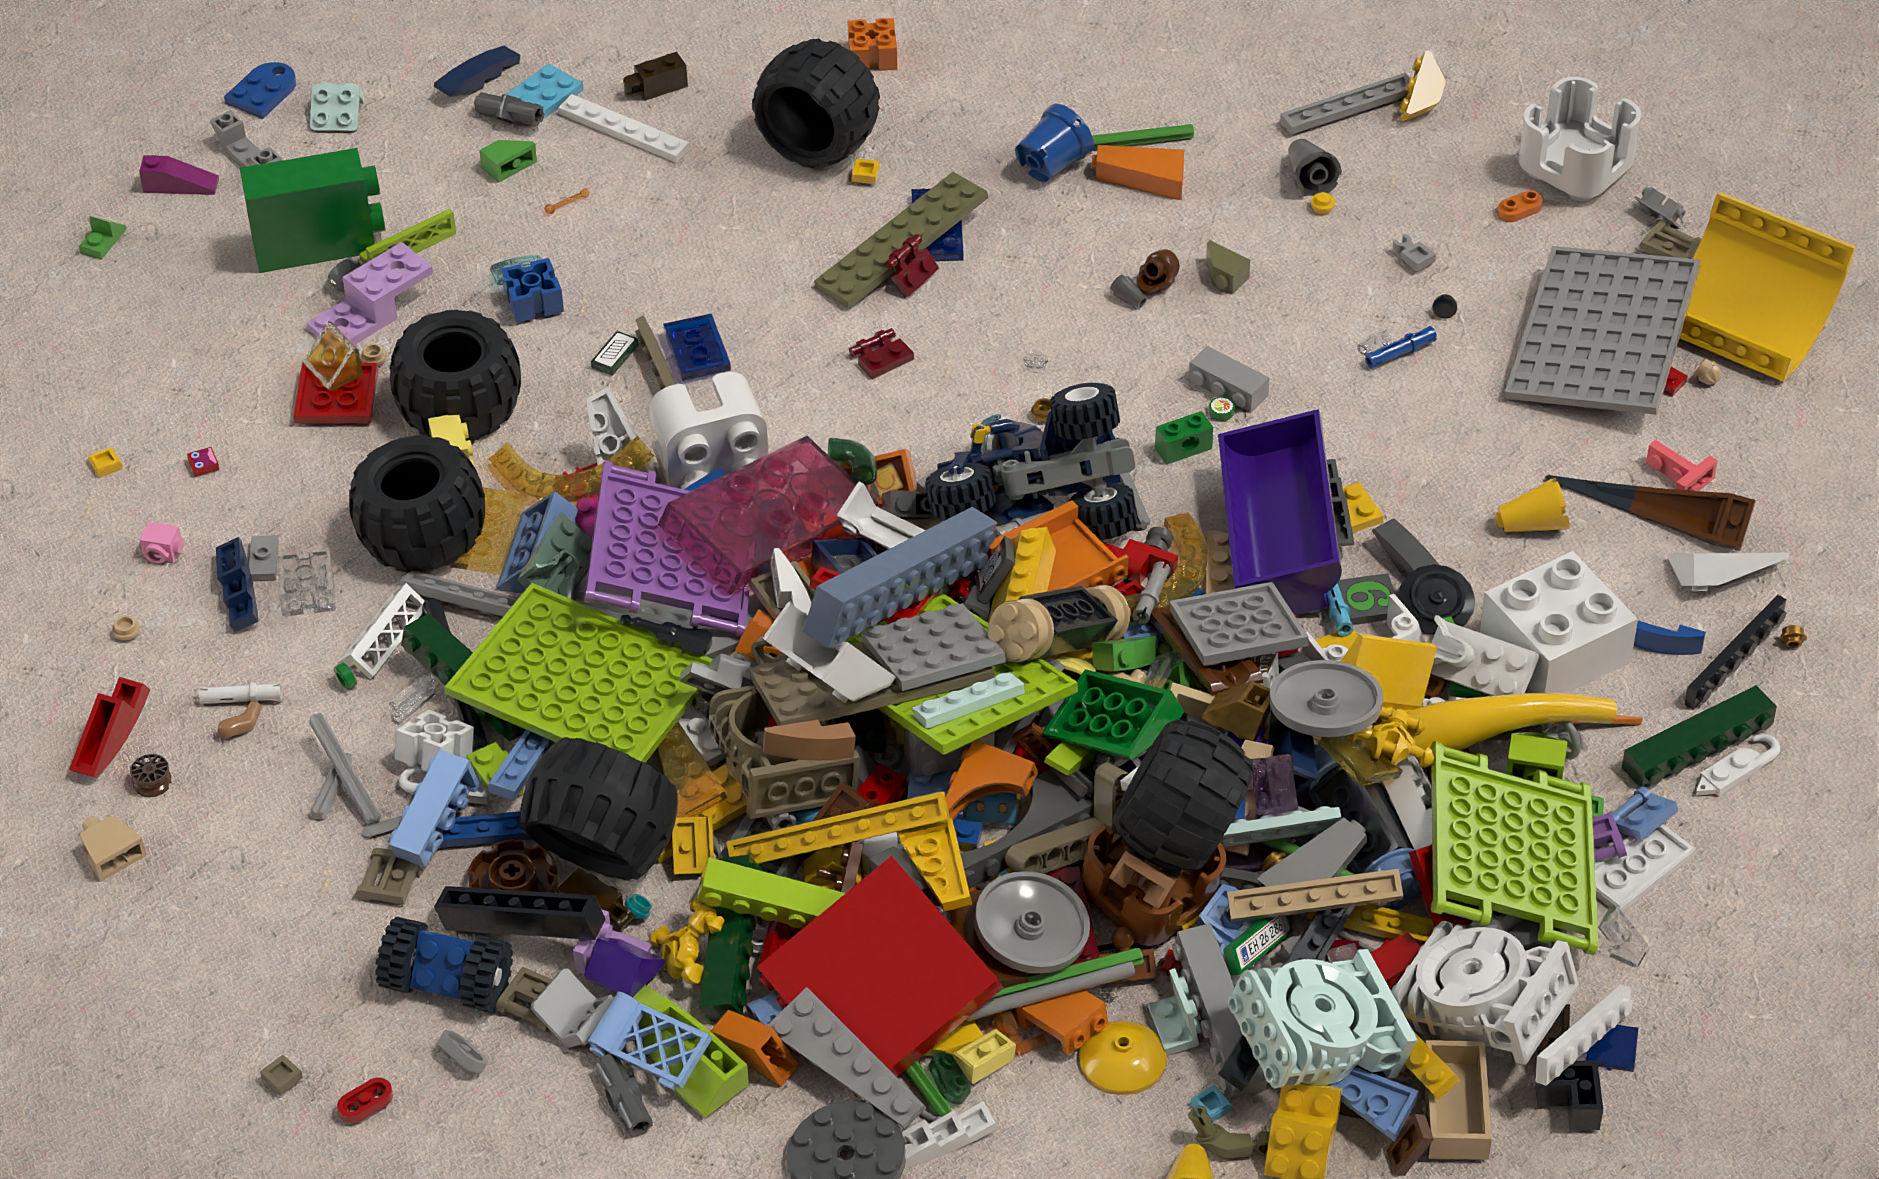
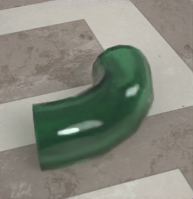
[828,438,878,485]

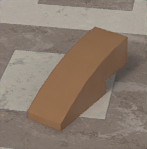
[763,720,856,761]

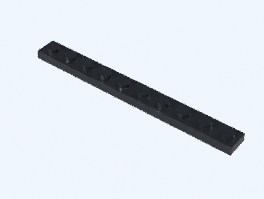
[1218,876,1355,1092]

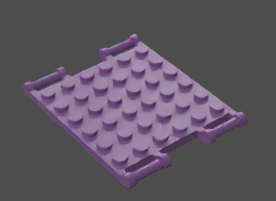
[583,460,759,637]

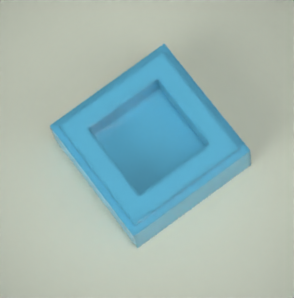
[1191,1085,1232,1122]

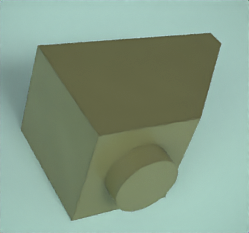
[1206,240,1250,294]

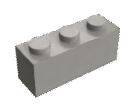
[1189,346,1270,413]

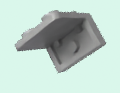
[531,969,614,1049]

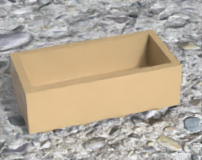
[1424,1040,1492,1160]

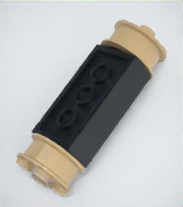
[988,585,1131,662]

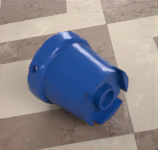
[1015,103,1094,182]

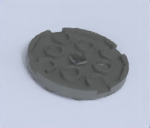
[787,1100,906,1179]

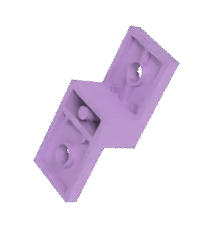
[306,242,433,355]

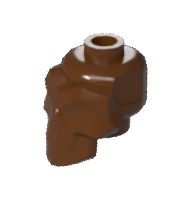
[1136,249,1180,294]

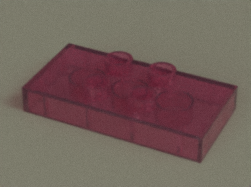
[658,435,879,595]

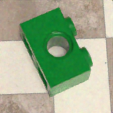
[1155,411,1213,465]

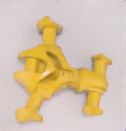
[1346,707,1434,767]
[649,898,724,985]

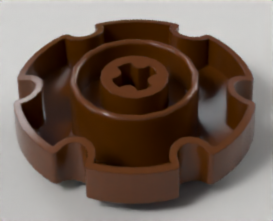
[468,840,558,893]

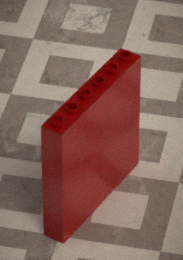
[757,855,1003,1097]

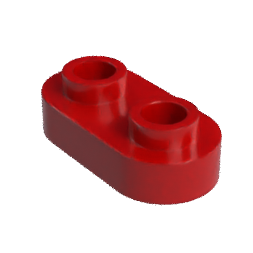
[337,1077,393,1123]

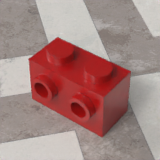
[857,765,908,806]

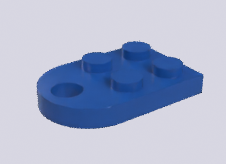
[224,62,296,119]

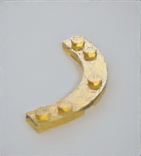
[488,435,655,502]
[1124,513,1208,622]

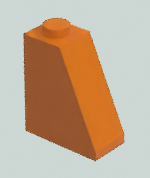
[710,1010,799,1087]

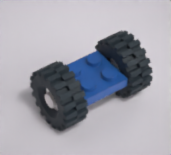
[375,916,513,1013]

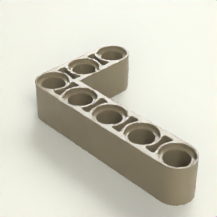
[1005,763,1129,874]

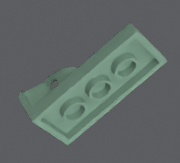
[517,512,592,601]

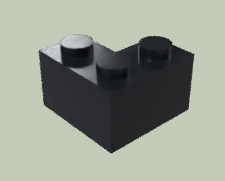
[1535,1061,1604,1130]

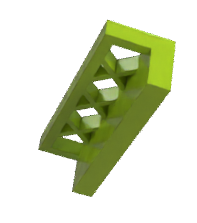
[359,208,456,264]

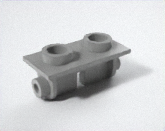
[1634,187,1686,228]

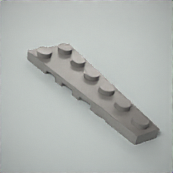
[767,987,926,1129]

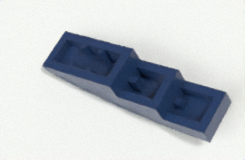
[434,45,521,97]
[216,537,259,632]

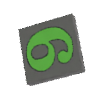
[1338,573,1395,624]

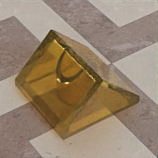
[302,321,363,391]

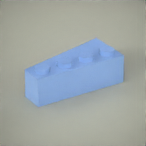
[389,750,480,867]

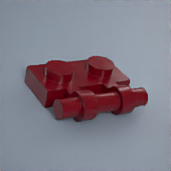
[885,234,939,297]
[848,328,914,379]

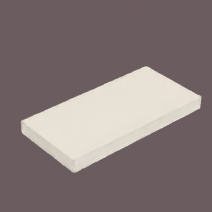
[1595,824,1696,915]

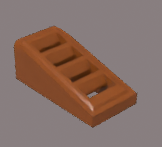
[1012,723,1062,771]

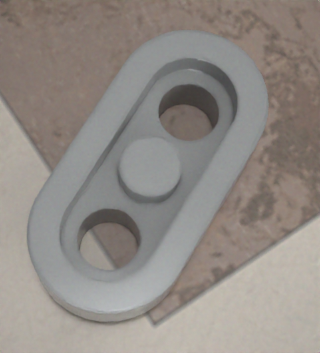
[438,1030,488,1075]

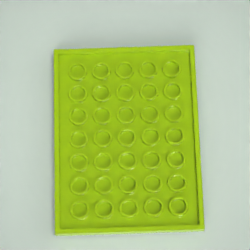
[445,583,713,763]

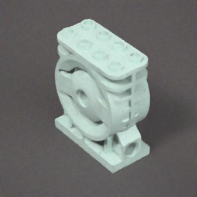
[1228,949,1418,1088]

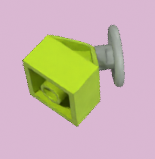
[1506,722,1581,782]

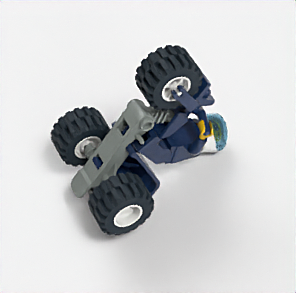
[925,382,1139,540]

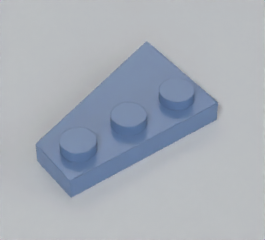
[1327,1067,1419,1142]

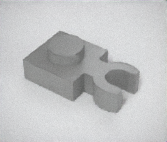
[1392,234,1436,272]

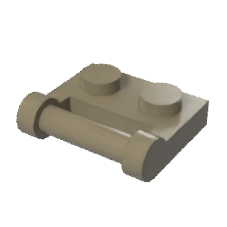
[1640,220,1702,259]
[355,848,420,905]
[496,967,552,1032]

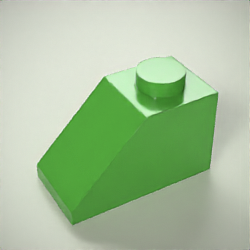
[479,140,537,183]

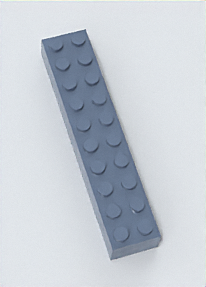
[803,507,998,648]

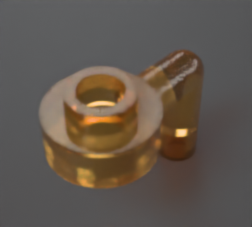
[992,1010,1048,1055]

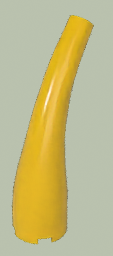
[1406,693,1617,765]

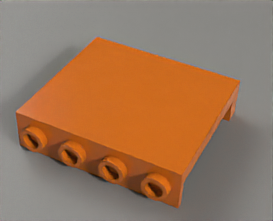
[987,500,1128,592]

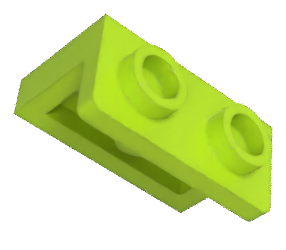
[466,742,524,798]

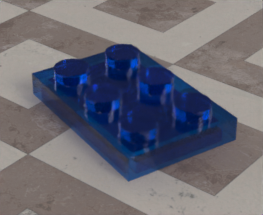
[663,313,731,381]

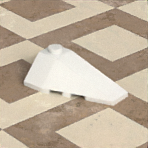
[586,386,662,483]
[1669,553,1789,591]

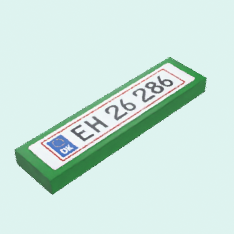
[1223,915,1293,975]

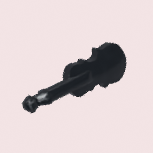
[620,615,712,657]

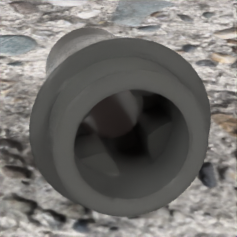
[1110,274,1148,309]

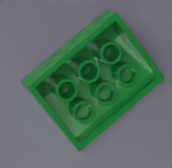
[1043,669,1184,759]

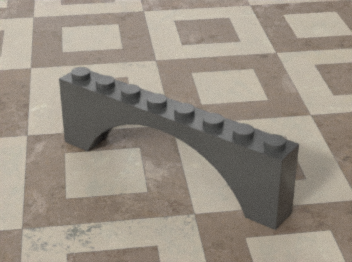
[869,770,1094,905]

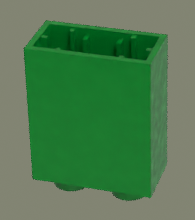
[239,148,386,273]

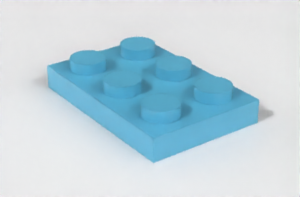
[506,64,583,126]

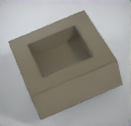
[260,1055,303,1095]

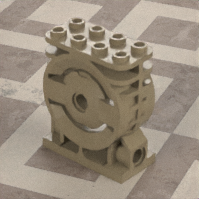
[708,685,860,819]

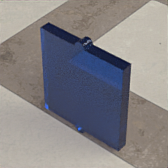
[1586,1025,1639,1072]

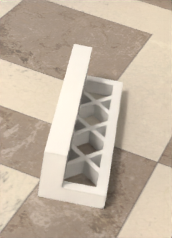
[337,583,425,679]

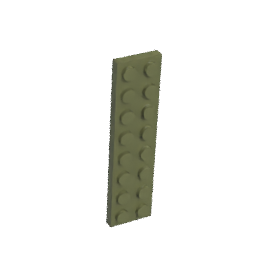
[814,172,988,308]

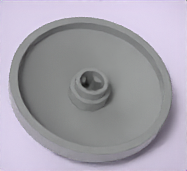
[1270,660,1383,737]
[974,871,1090,974]

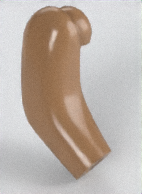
[217,701,262,740]

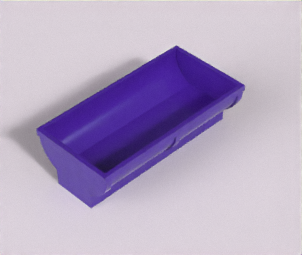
[1218,409,1342,615]

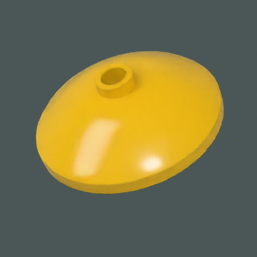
[1079,1020,1167,1095]

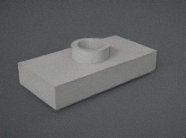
[249,535,279,581]

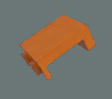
[1016,990,1108,1055]

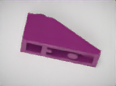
[139,155,219,195]

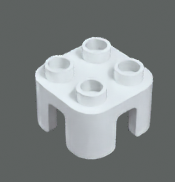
[1519,77,1641,201]
[649,372,769,491]

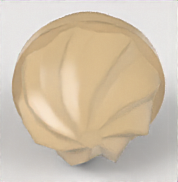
[1694,359,1721,385]

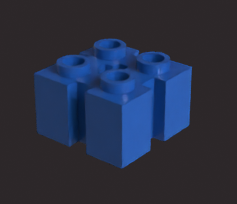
[501,258,564,323]

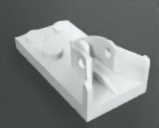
[1430,615,1540,696]

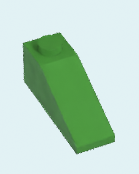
[1092,635,1160,671]

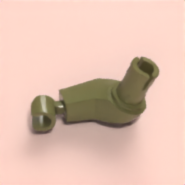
[1188,1106,1270,1158]

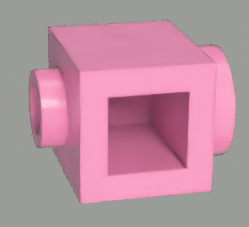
[140,521,184,564]

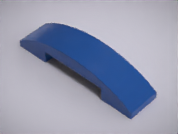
[1634,621,1706,655]

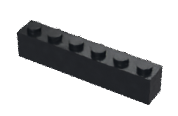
[434,886,606,940]

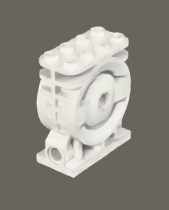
[1391,921,1579,1065]

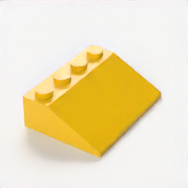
[1340,634,1437,724]

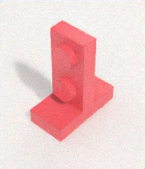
[1646,440,1718,491]

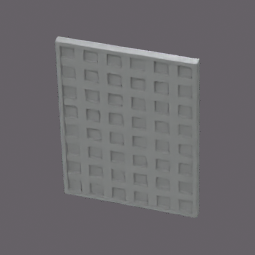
[1505,246,1701,415]

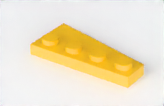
[897,819,972,911]

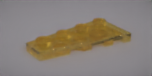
[658,723,727,818]

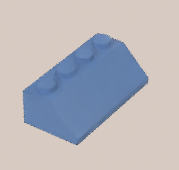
[496,491,578,593]

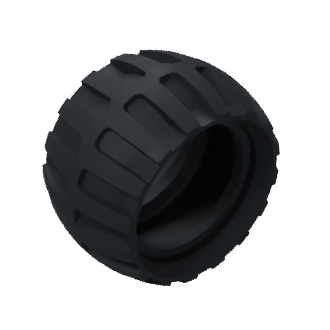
[520,737,678,881]

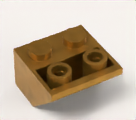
[1201,681,1271,741]

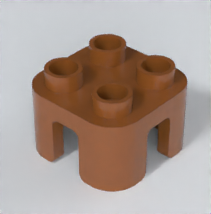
[1081,824,1226,946]

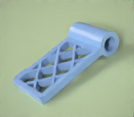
[587,991,712,1090]

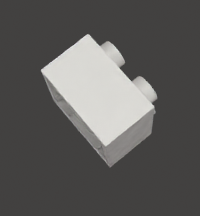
[1480,551,1638,694]

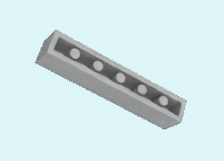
[1172,923,1267,1099]

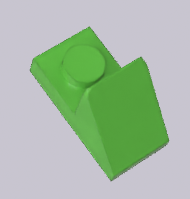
[79,216,127,259]

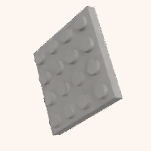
[1169,582,1309,666]
[861,603,1006,691]

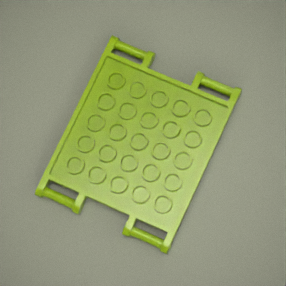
[1430,741,1598,955]

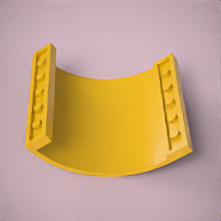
[1680,192,1857,382]

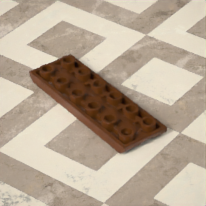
[1149,607,1263,696]

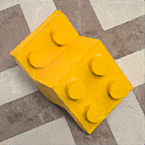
[1264,1082,1342,1179]

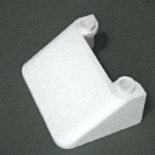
[837,482,926,549]

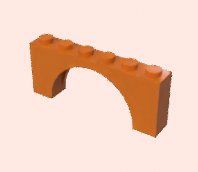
[935,740,1038,906]

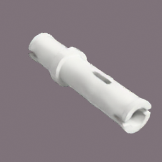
[199,682,283,705]

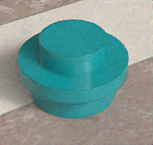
[624,894,652,920]

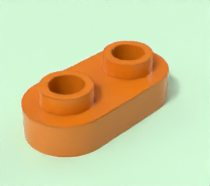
[1497,190,1543,222]

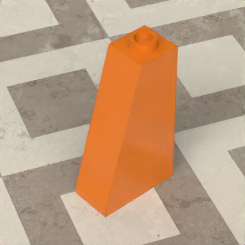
[1092,145,1185,200]

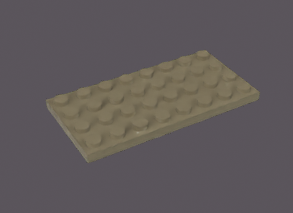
[749,642,994,726]

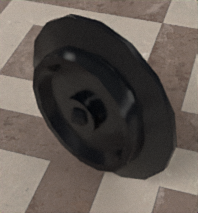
[1398,564,1475,635]

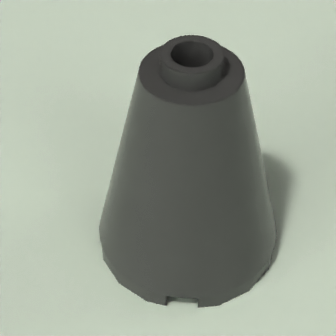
[1288,139,1342,196]

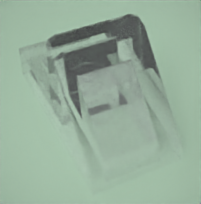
[1598,906,1650,968]

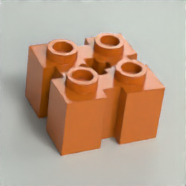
[847,18,898,71]

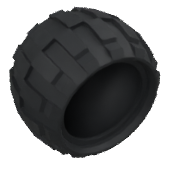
[752,38,880,168]
[390,309,521,441]
[349,435,485,572]
[1113,718,1254,874]

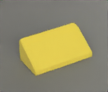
[953,1029,1016,1084]

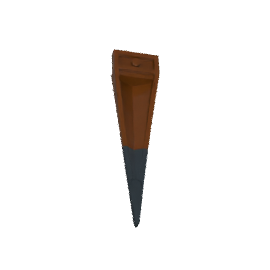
[1545,475,1756,551]

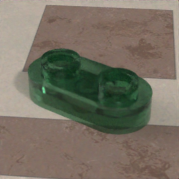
[928,1052,971,1105]

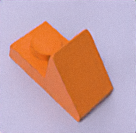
[735,609,775,659]

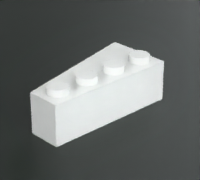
[1375,755,1432,850]

